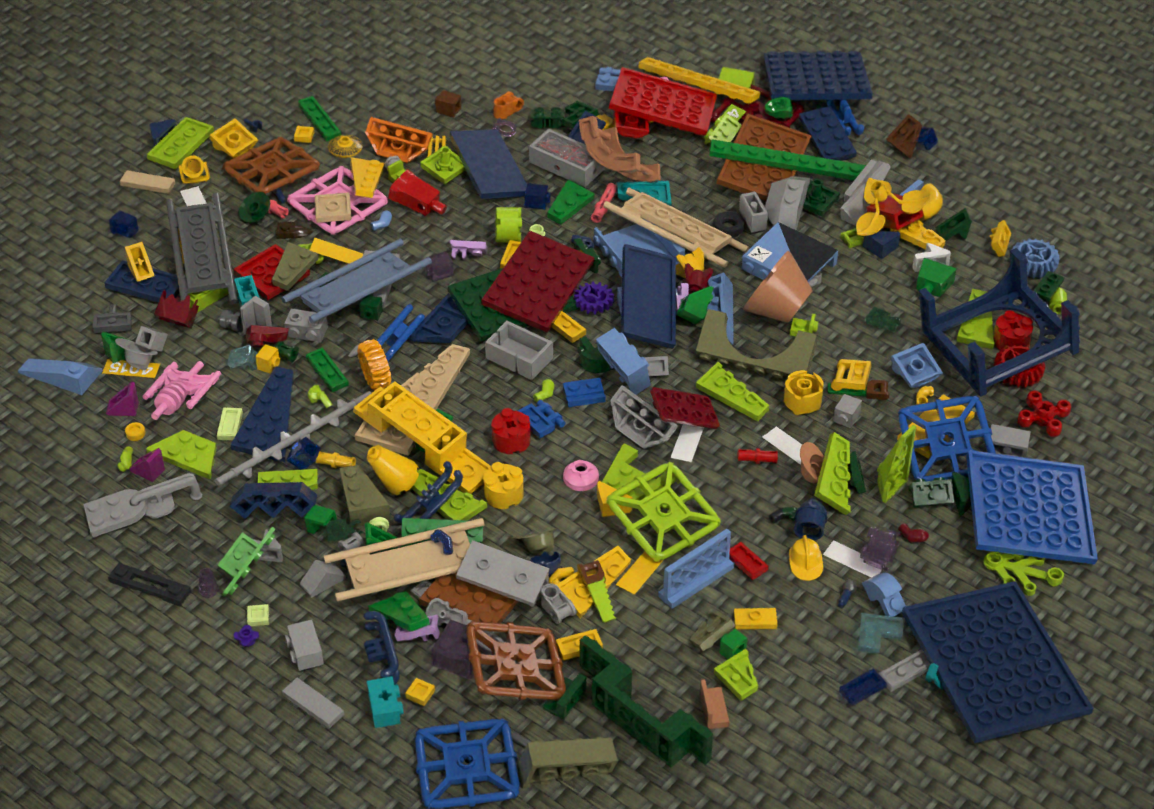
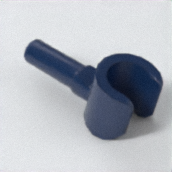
[244,118,262,133]

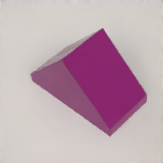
[106,382,139,416]
[129,448,165,482]

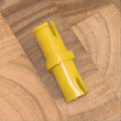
[315,451,356,468]

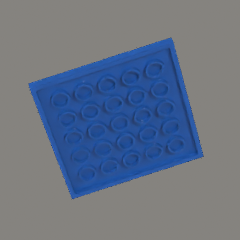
[966,450,1098,564]

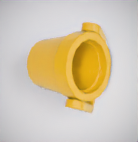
[179,155,210,183]

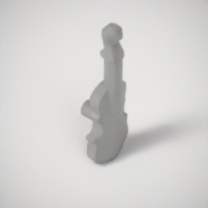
[426,598,494,637]

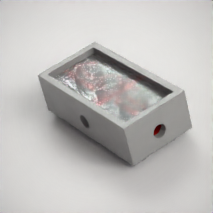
[529,129,605,187]

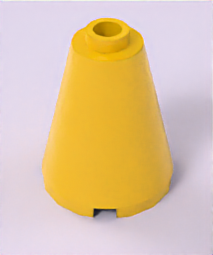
[367,445,419,495]

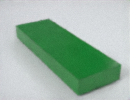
[306,347,349,393]

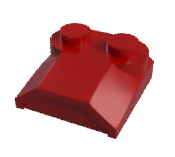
[613,111,649,138]

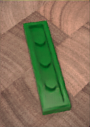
[298,96,341,142]

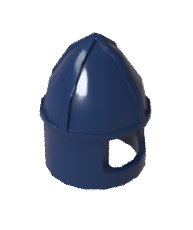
[794,498,827,540]

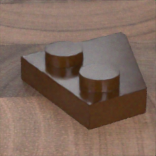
[886,114,922,159]

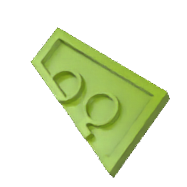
[258,469,318,507]

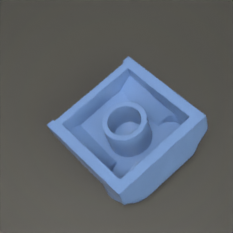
[890,343,943,388]

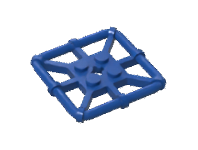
[898,396,996,481]
[415,718,519,809]

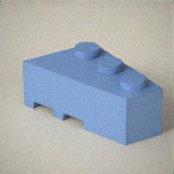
[596,328,651,395]

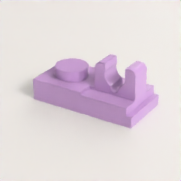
[450,240,488,260]
[395,615,440,641]

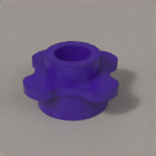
[234,625,259,647]

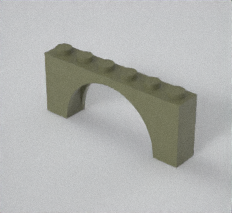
[696,309,818,378]

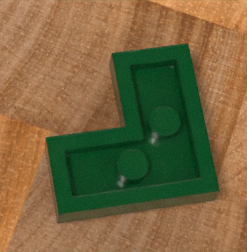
[562,101,599,129]

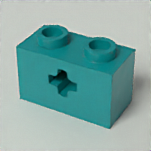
[234,275,259,307]
[367,676,404,728]

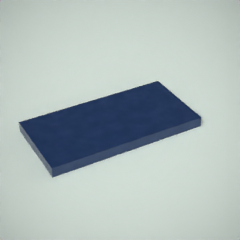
[449,129,530,199]
[621,244,676,349]

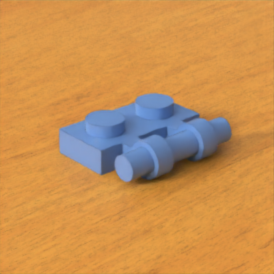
[595,67,621,92]

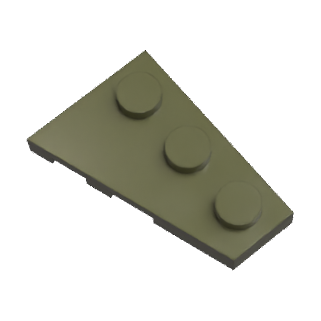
[272,242,319,291]

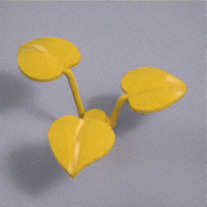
[856,178,931,236]

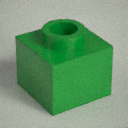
[720,629,747,659]

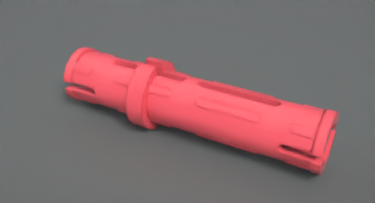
[591,183,617,223]

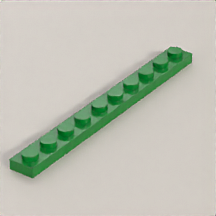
[709,139,866,180]

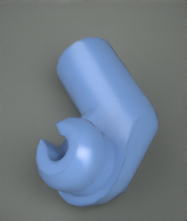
[371,210,392,231]

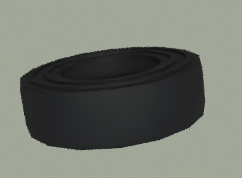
[713,211,745,238]

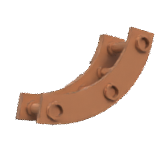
[579,116,660,182]

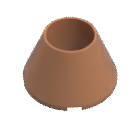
[743,251,813,323]

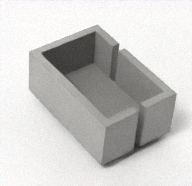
[485,321,553,380]

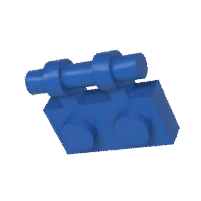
[518,400,566,439]

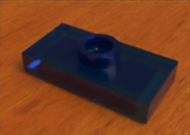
[839,668,887,706]

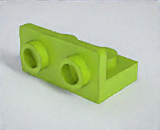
[704,113,742,145]

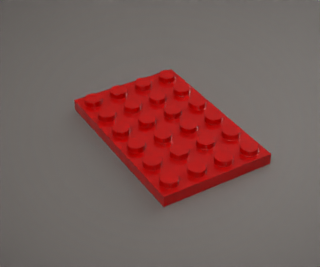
[609,67,717,136]

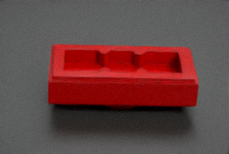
[729,542,768,580]

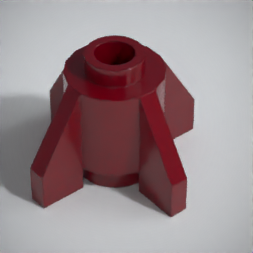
[682,263,713,294]

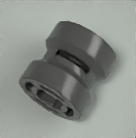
[220,309,243,331]

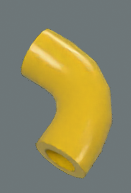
[918,183,943,221]

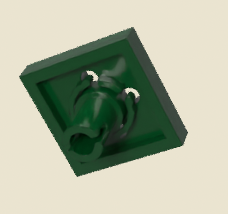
[803,179,840,216]

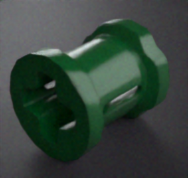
[275,341,299,362]

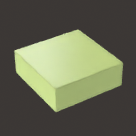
[247,604,269,626]

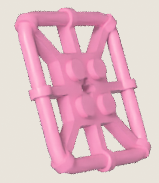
[287,166,388,235]

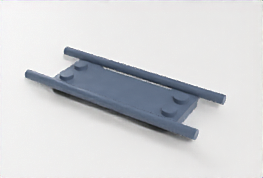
[281,239,432,323]

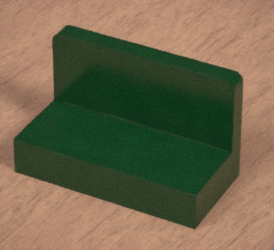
[543,673,587,720]

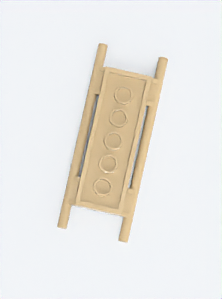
[603,188,749,268]
[323,518,484,601]

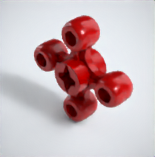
[1017,390,1071,437]

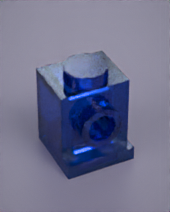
[109,210,139,238]

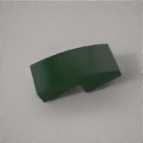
[574,238,601,273]

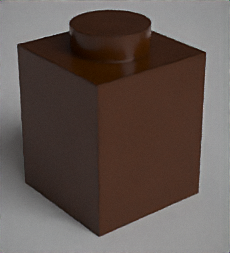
[434,90,461,118]

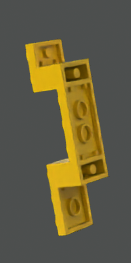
[353,381,492,494]

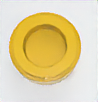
[125,422,145,441]

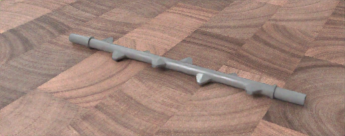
[215,391,371,486]

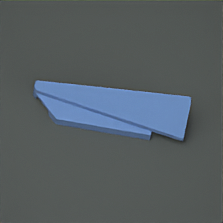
[707,272,734,345]

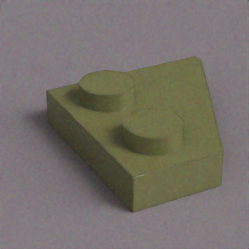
[690,608,735,652]

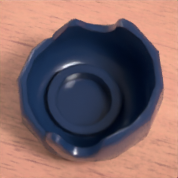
[530,551,561,577]

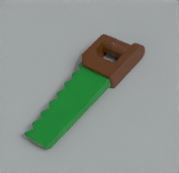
[827,380,889,400]

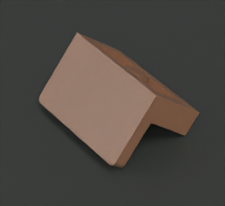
[700,679,729,729]

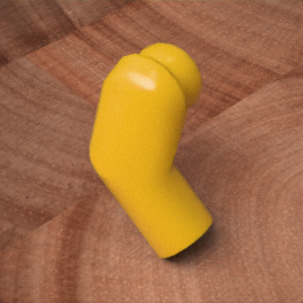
[548,567,574,585]

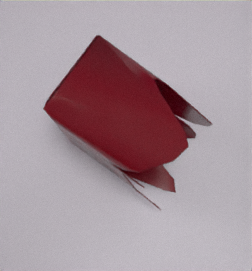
[154,290,199,329]

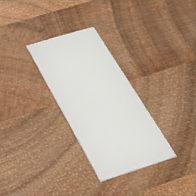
[180,187,206,206]
[671,424,704,462]
[762,426,802,465]
[823,540,885,577]

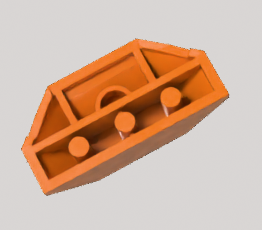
[365,117,433,164]

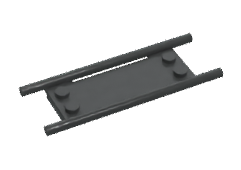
[166,192,238,309]

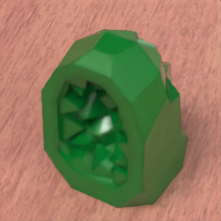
[764,97,793,119]

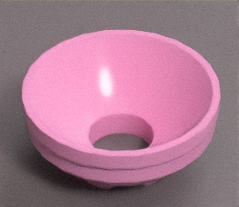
[563,460,599,491]

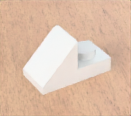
[912,243,951,272]

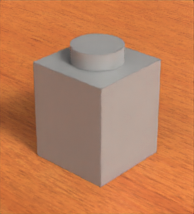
[135,326,168,352]
[833,394,862,428]

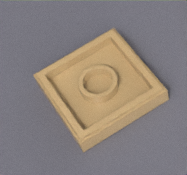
[315,193,352,223]

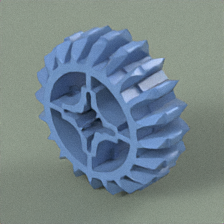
[1013,238,1059,279]

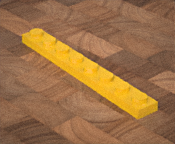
[638,57,760,103]

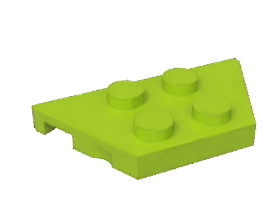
[146,430,217,480]

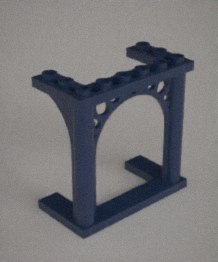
[919,248,1080,397]

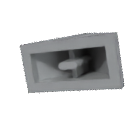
[300,560,346,598]

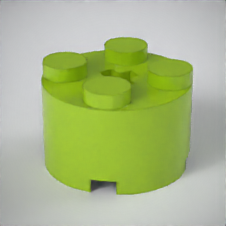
[495,207,522,243]

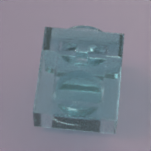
[227,345,257,371]

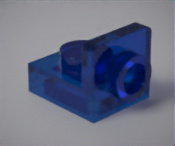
[917,127,938,150]

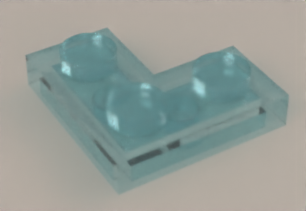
[858,613,904,653]

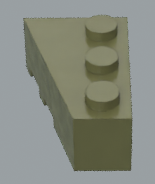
[340,465,391,528]

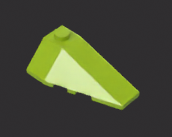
[877,425,916,503]

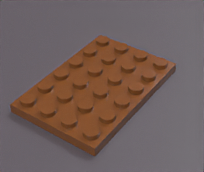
[716,113,811,201]

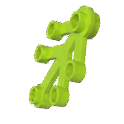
[983,551,1064,596]

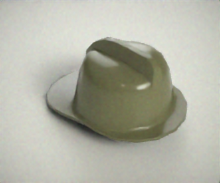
[510,528,557,555]

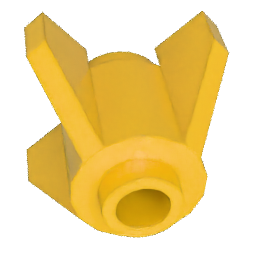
[676,247,704,278]

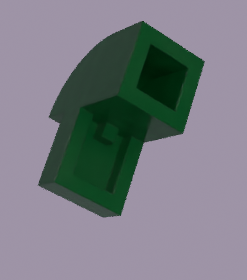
[578,336,614,373]

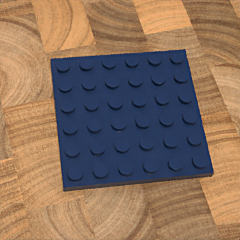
[763,51,872,100]

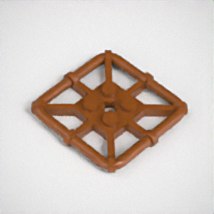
[223,137,320,194]
[466,621,566,700]

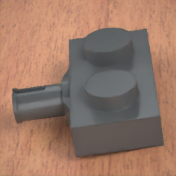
[93,304,132,333]

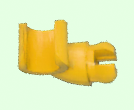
[916,386,934,405]

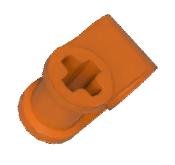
[493,91,524,120]

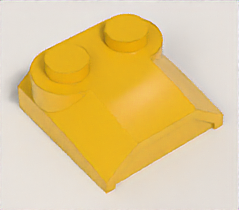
[209,119,258,158]

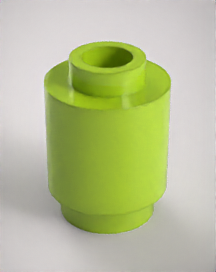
[1049,288,1067,314]

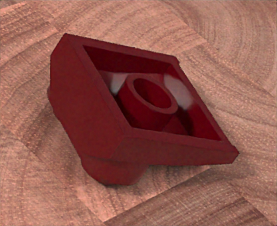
[246,325,289,348]

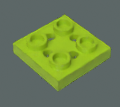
[420,146,466,184]

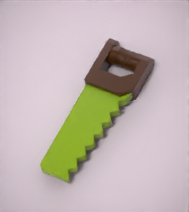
[577,560,616,623]

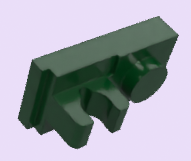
[848,451,866,494]

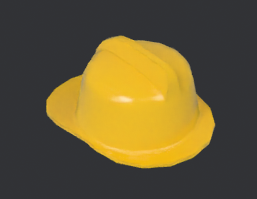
[789,535,823,581]

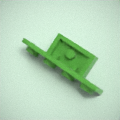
[217,527,275,597]

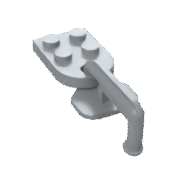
[83,473,202,537]

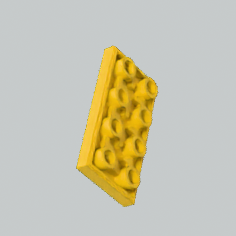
[897,394,975,459]

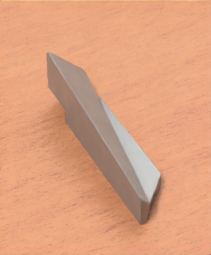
[841,160,890,226]

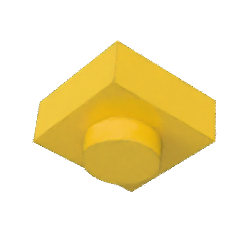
[294,126,314,143]
[405,678,435,706]

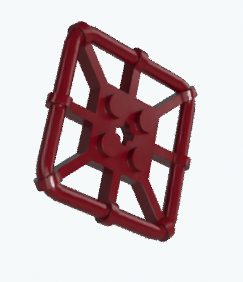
[710,85,804,136]

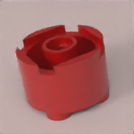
[993,310,1033,351]
[491,408,531,454]

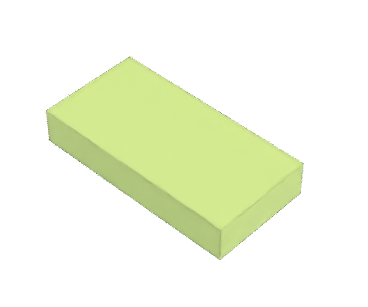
[217,408,243,441]

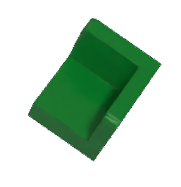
[304,505,338,534]

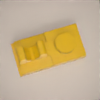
[989,220,1012,257]

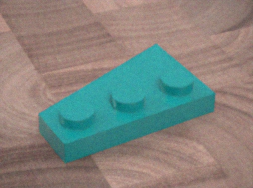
[617,181,672,206]

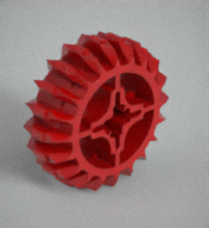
[993,344,1045,388]

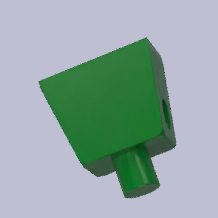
[916,258,957,297]

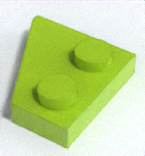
[714,649,758,701]

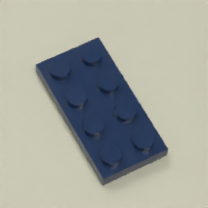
[799,106,857,161]
[104,260,180,302]

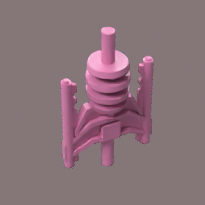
[143,361,221,420]

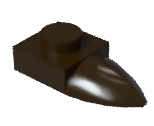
[276,221,313,239]

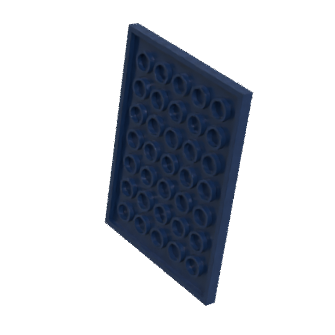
[901,581,1094,743]

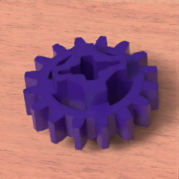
[574,281,614,315]

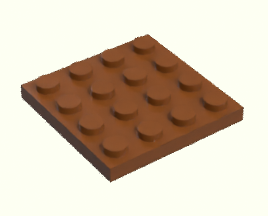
[419,573,519,624]

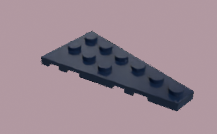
[231,366,294,462]

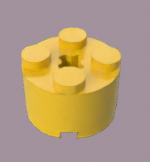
[784,370,824,416]
[483,462,524,509]

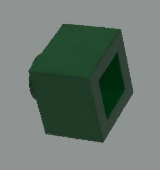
[360,295,383,321]

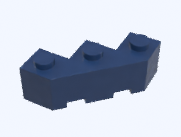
[230,482,317,519]

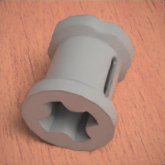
[338,532,365,551]

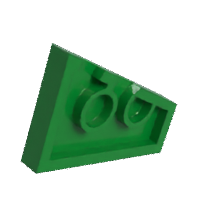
[547,179,595,225]
[368,592,430,632]

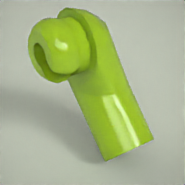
[533,379,554,402]
[117,446,133,472]

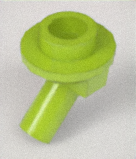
[308,385,333,409]

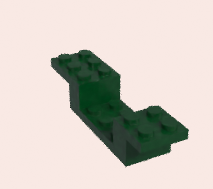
[580,635,713,768]

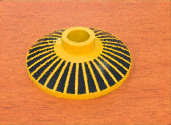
[328,135,362,158]

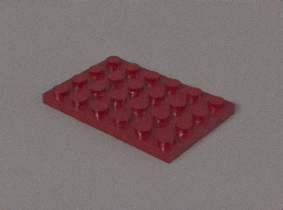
[481,231,595,333]

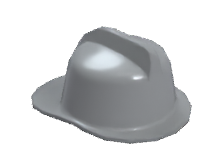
[115,338,158,370]

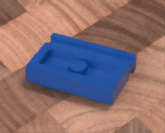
[563,378,606,407]

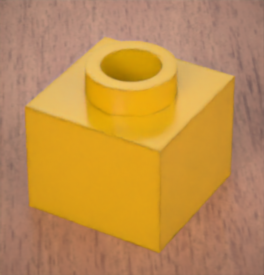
[255,344,280,374]

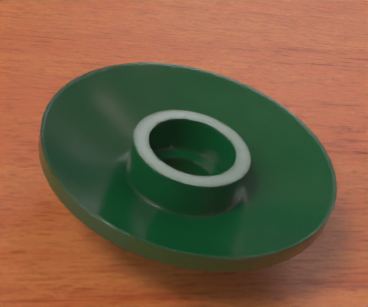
[239,192,270,223]

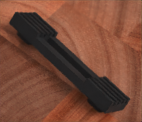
[108,562,191,607]

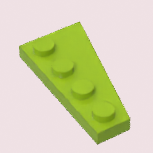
[814,432,851,515]
[411,469,487,521]

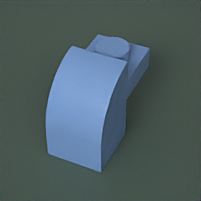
[862,573,906,619]

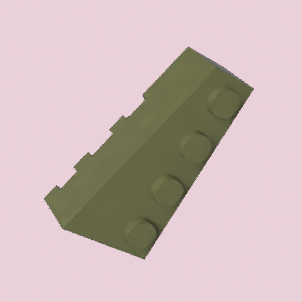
[517,737,618,789]

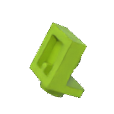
[388,160,406,183]
[790,314,819,337]

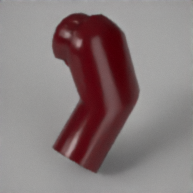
[898,523,929,543]

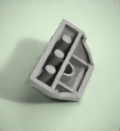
[765,176,810,230]
[610,385,678,449]

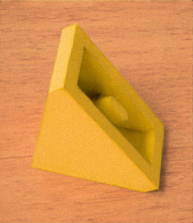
[125,242,155,282]
[597,481,633,517]

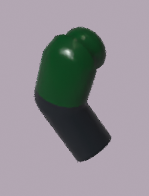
[769,506,798,523]

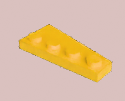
[557,546,631,619]

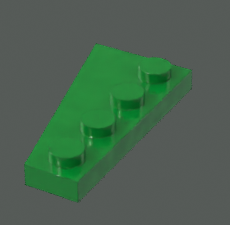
[401,518,483,547]

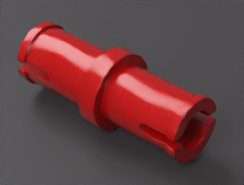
[737,448,778,464]

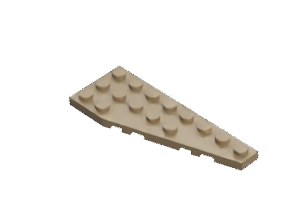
[355,344,470,456]

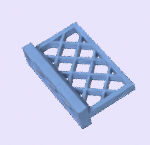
[658,529,734,609]

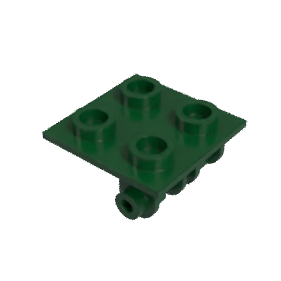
[531,107,564,128]

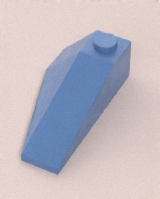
[18,359,103,395]

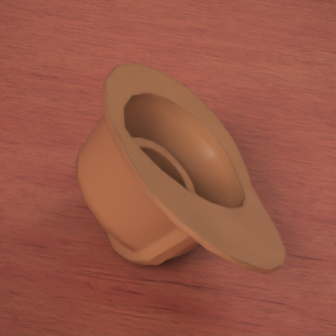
[800,442,824,483]

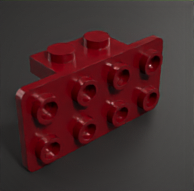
[650,387,720,429]

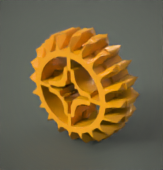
[357,339,391,391]

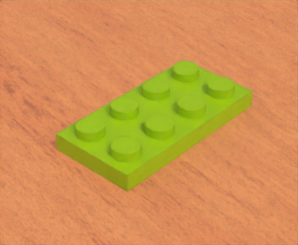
[147,117,215,170]

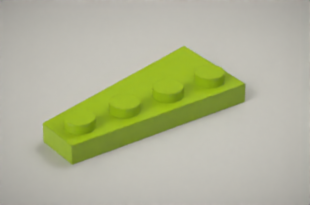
[956,288,994,350]
[696,362,769,421]

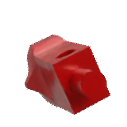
[388,169,447,216]

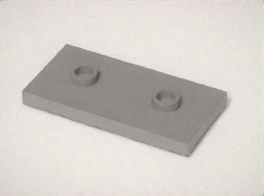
[456,540,549,606]

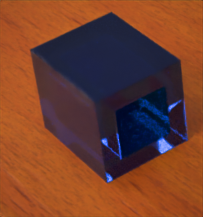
[525,183,551,210]
[287,437,321,470]

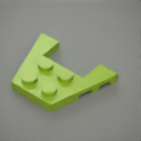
[602,443,681,501]

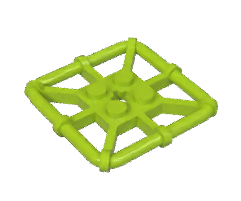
[606,462,721,562]

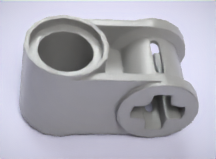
[541,584,576,624]

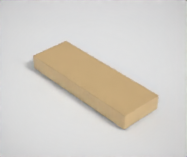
[120,170,175,194]

